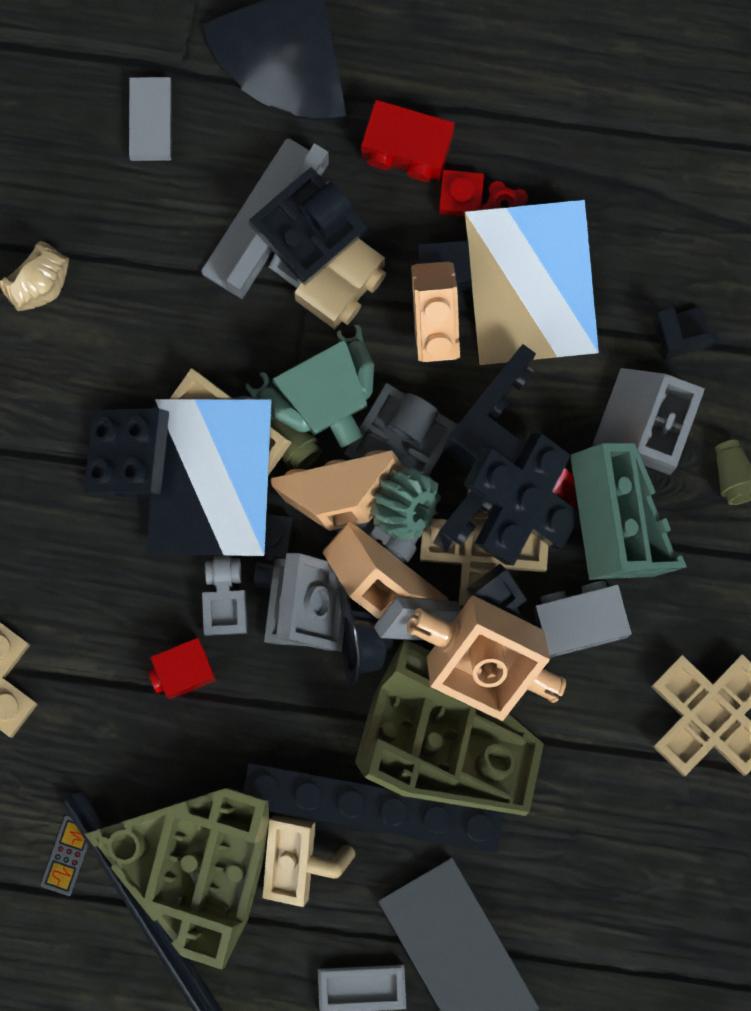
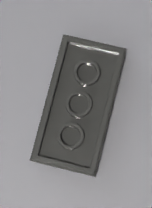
[378,858,539,1011]

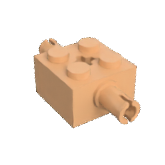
[407,595,566,721]

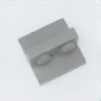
[264,553,348,652]

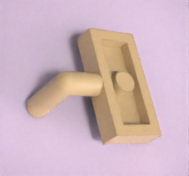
[263,813,355,907]

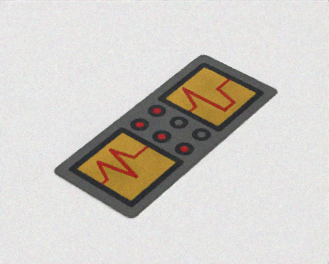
[41,815,88,896]

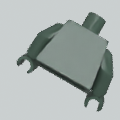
[245,325,374,449]

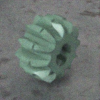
[370,466,441,542]

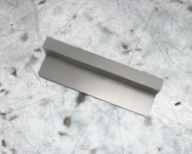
[202,139,329,299]

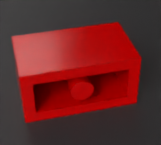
[361,100,455,182]

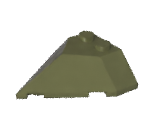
[84,788,269,970]

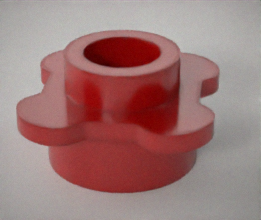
[481,181,528,210]

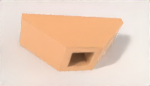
[271,450,404,531]
[323,521,448,619]

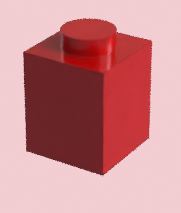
[147,638,217,700]

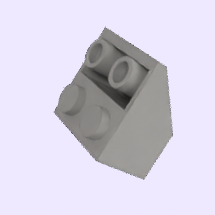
[592,368,705,475]

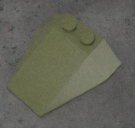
[355,639,544,816]

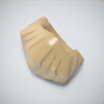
[0,241,69,311]

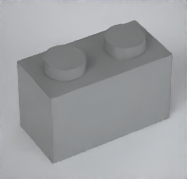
[533,581,632,658]

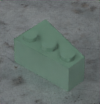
[571,443,687,580]

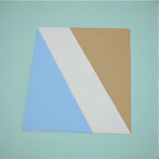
[465,200,599,365]

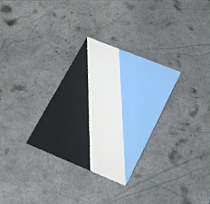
[147,399,271,556]

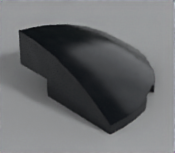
[203,0,346,121]

